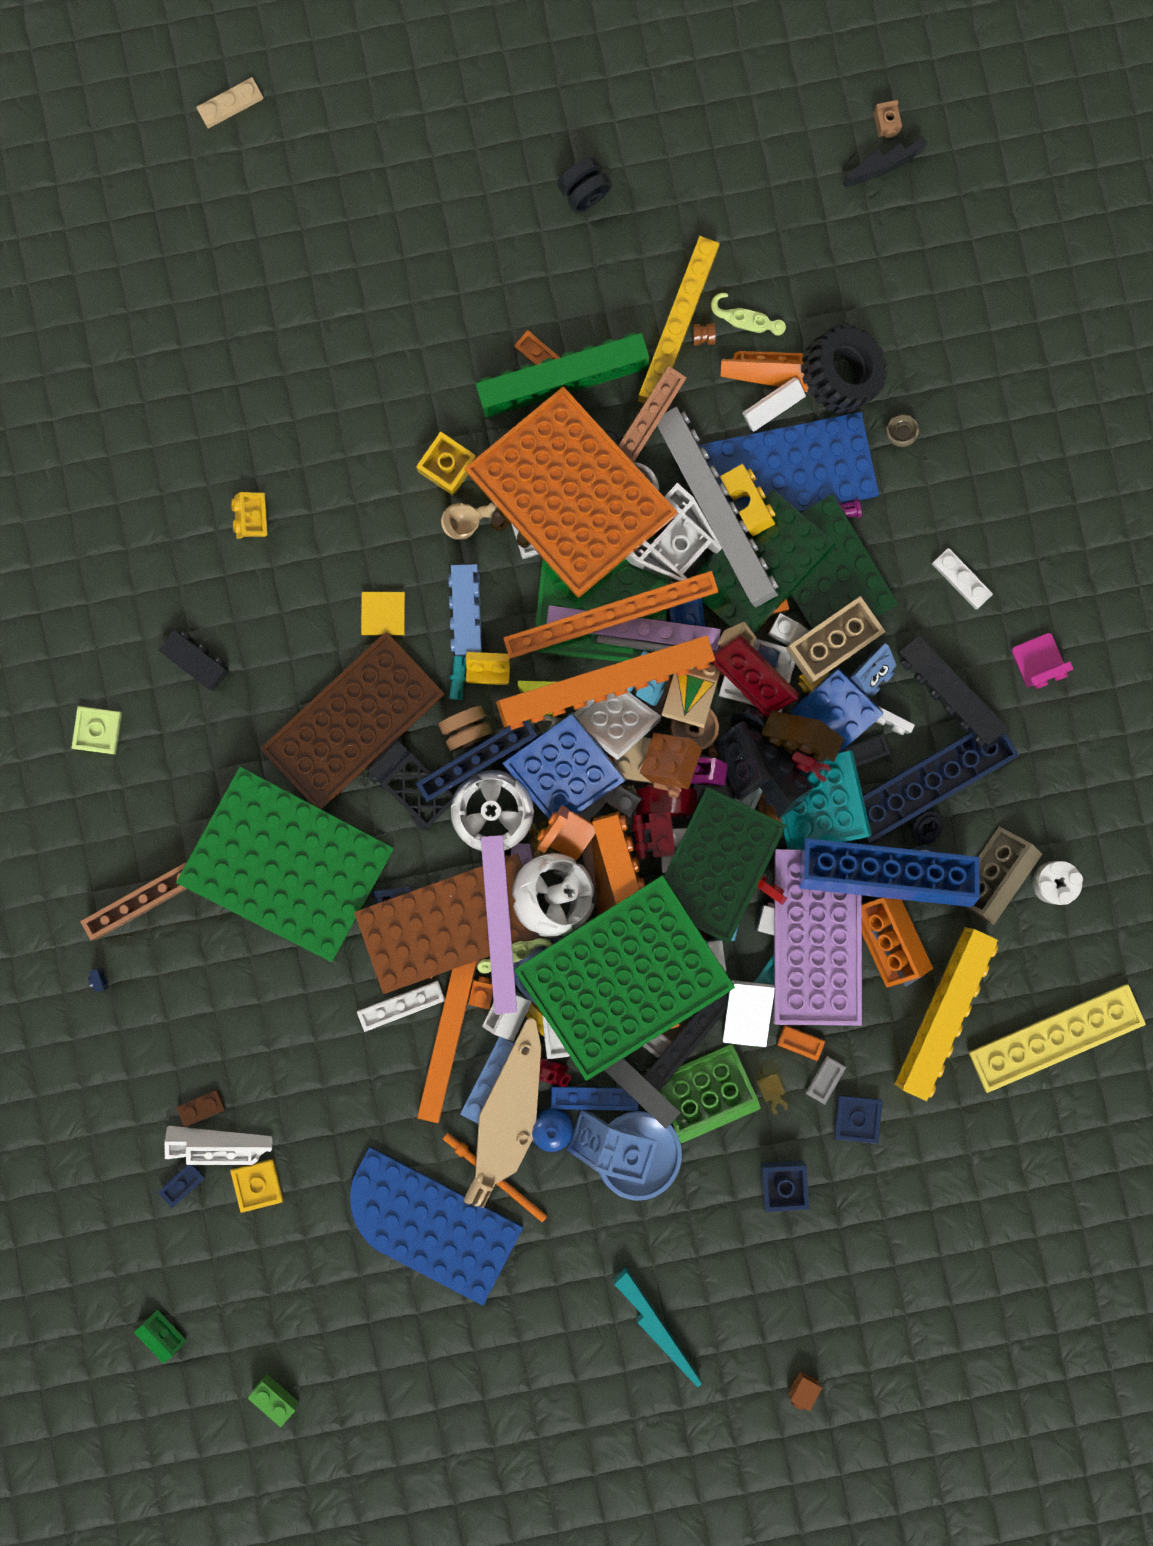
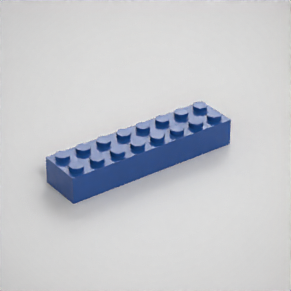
[799,838,980,907]

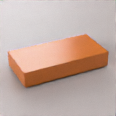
[777,1025,825,1061]

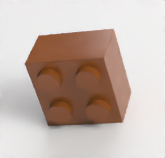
[640,733,702,789]

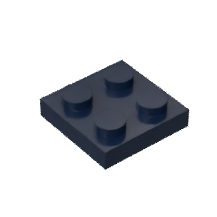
[834,1095,883,1144]

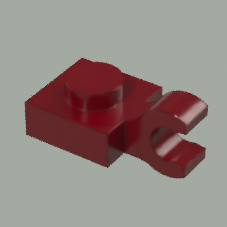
[792,751,832,782]

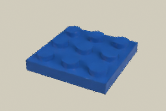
[791,667,883,753]

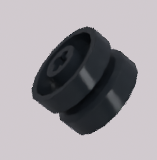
[557,157,613,213]

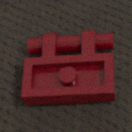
[632,811,675,859]

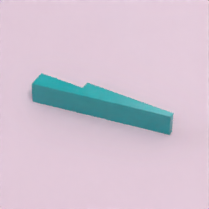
[614,1267,702,1387]

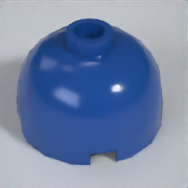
[532,1107,573,1152]

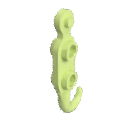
[711,293,786,336]
[478,938,553,973]

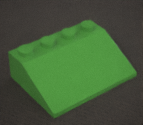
[659,1044,761,1143]

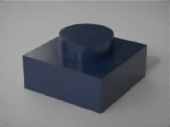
[88,968,109,992]

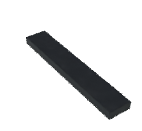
[643,992,729,1091]

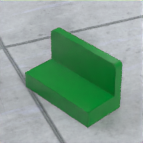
[134,1310,187,1363]

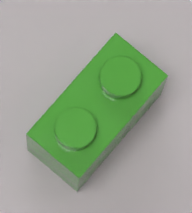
[248,1374,299,1428]

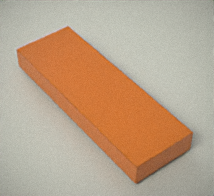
[514,330,560,365]

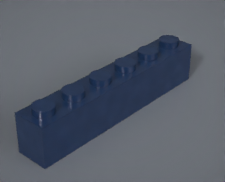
[416,719,541,802]

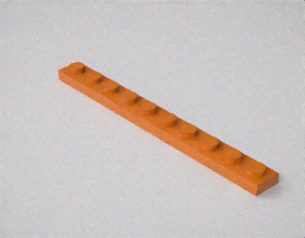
[503,571,718,659]

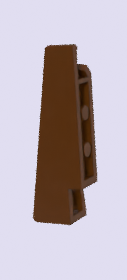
[582,816,616,915]

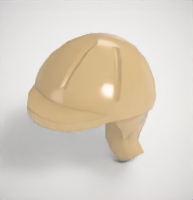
[441,502,498,540]

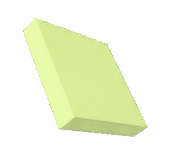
[72,706,122,755]

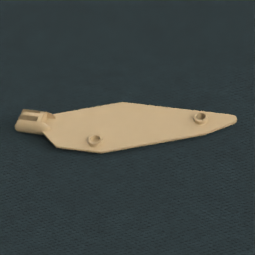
[464,1018,541,1208]

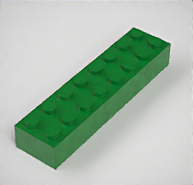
[476,332,649,419]

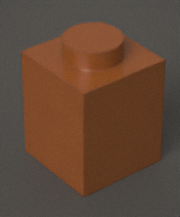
[788,1371,822,1411]

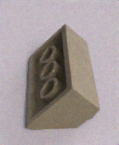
[964,827,1042,925]

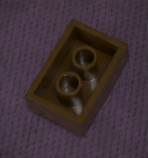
[761,711,845,763]

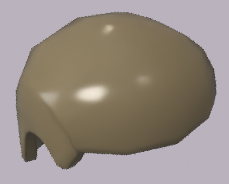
[886,414,919,447]

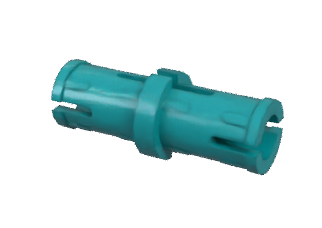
[449,656,466,701]

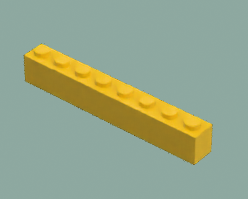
[638,236,720,403]

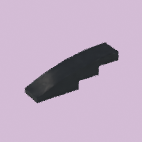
[842,136,928,187]

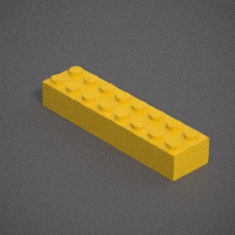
[895,927,998,1101]

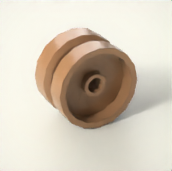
[438,705,493,752]
[670,709,719,750]

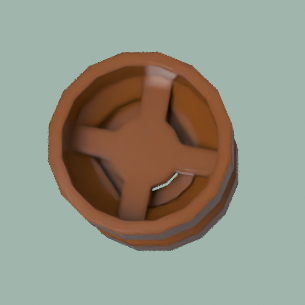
[692,323,716,346]

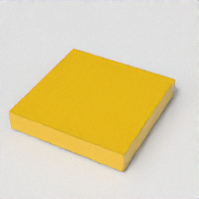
[361,592,405,636]
[230,1158,284,1213]

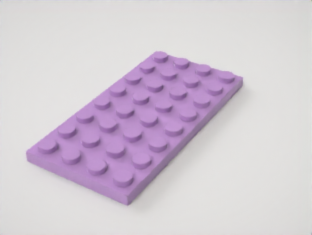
[774,849,862,1026]

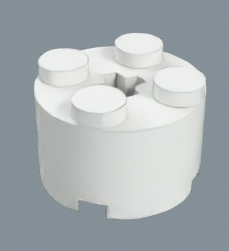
[1032,861,1083,905]

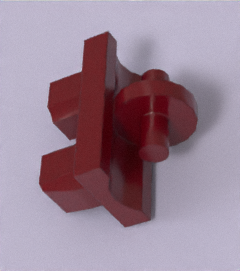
[539,1057,571,1087]

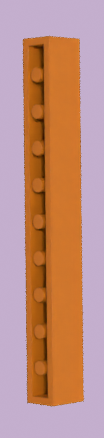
[496,635,715,730]

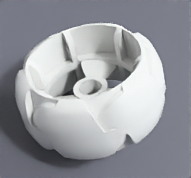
[451,770,534,851]
[512,853,595,938]

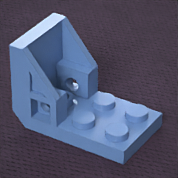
[567,1110,658,1184]

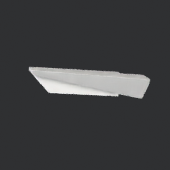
[165,1126,272,1165]

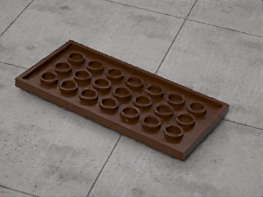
[260,632,445,809]

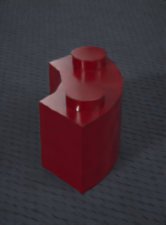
[636,784,697,817]

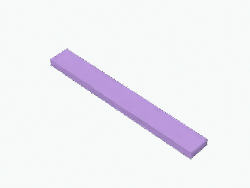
[481,835,517,1014]

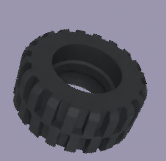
[801,324,887,413]

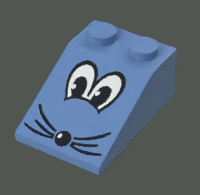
[849,643,897,698]

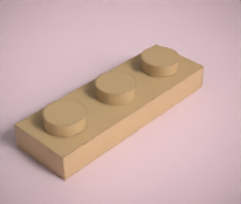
[196,77,263,128]

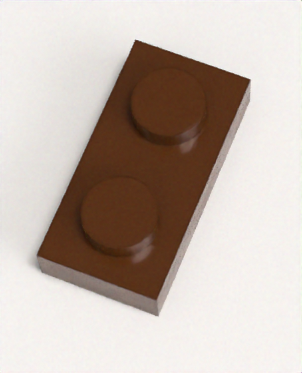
[176,1089,226,1127]

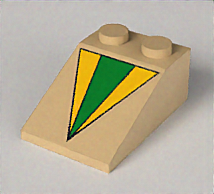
[662,664,720,728]

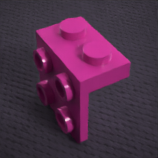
[1012,633,1073,689]

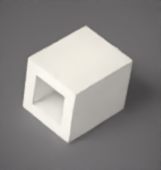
[755,902,774,935]

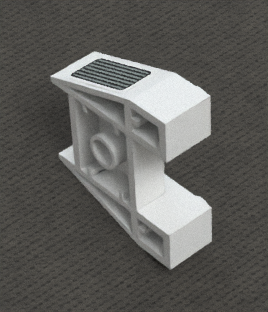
[625,483,722,583]

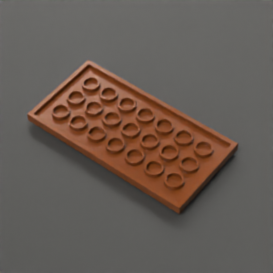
[354,853,543,994]

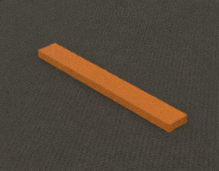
[417,960,478,1123]

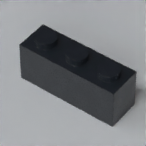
[158,630,229,692]

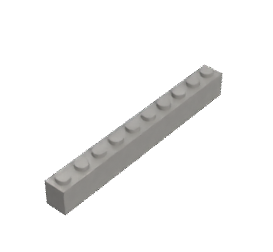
[657,407,779,608]

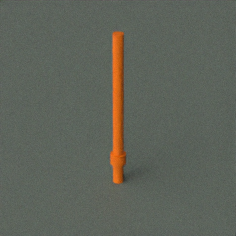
[442,1132,547,1222]

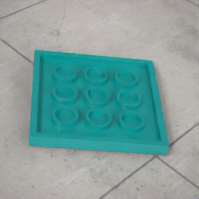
[782,750,872,850]

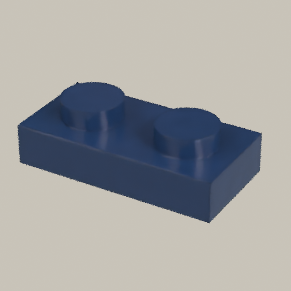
[158,1165,206,1208]

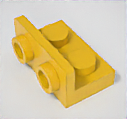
[231,492,267,539]
[466,652,510,685]

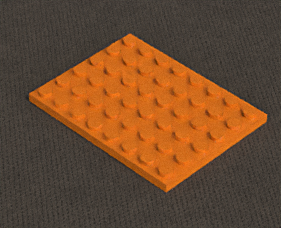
[464,387,678,598]

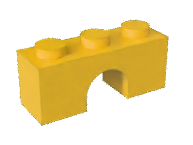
[720,464,775,537]

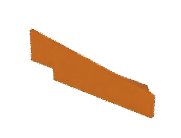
[721,351,808,392]

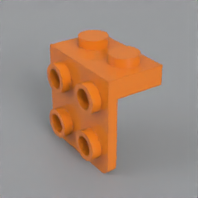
[537,805,595,860]

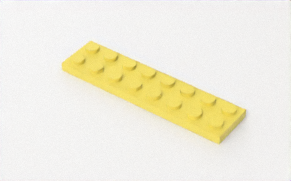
[968,984,1146,1093]

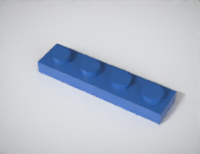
[551,1086,638,1111]

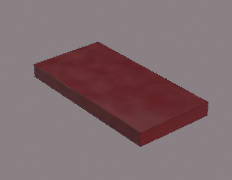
[712,634,800,718]

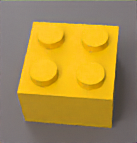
[416,432,477,496]

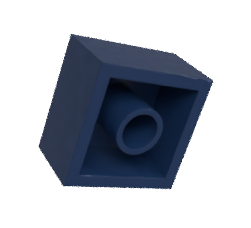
[760,1161,809,1212]

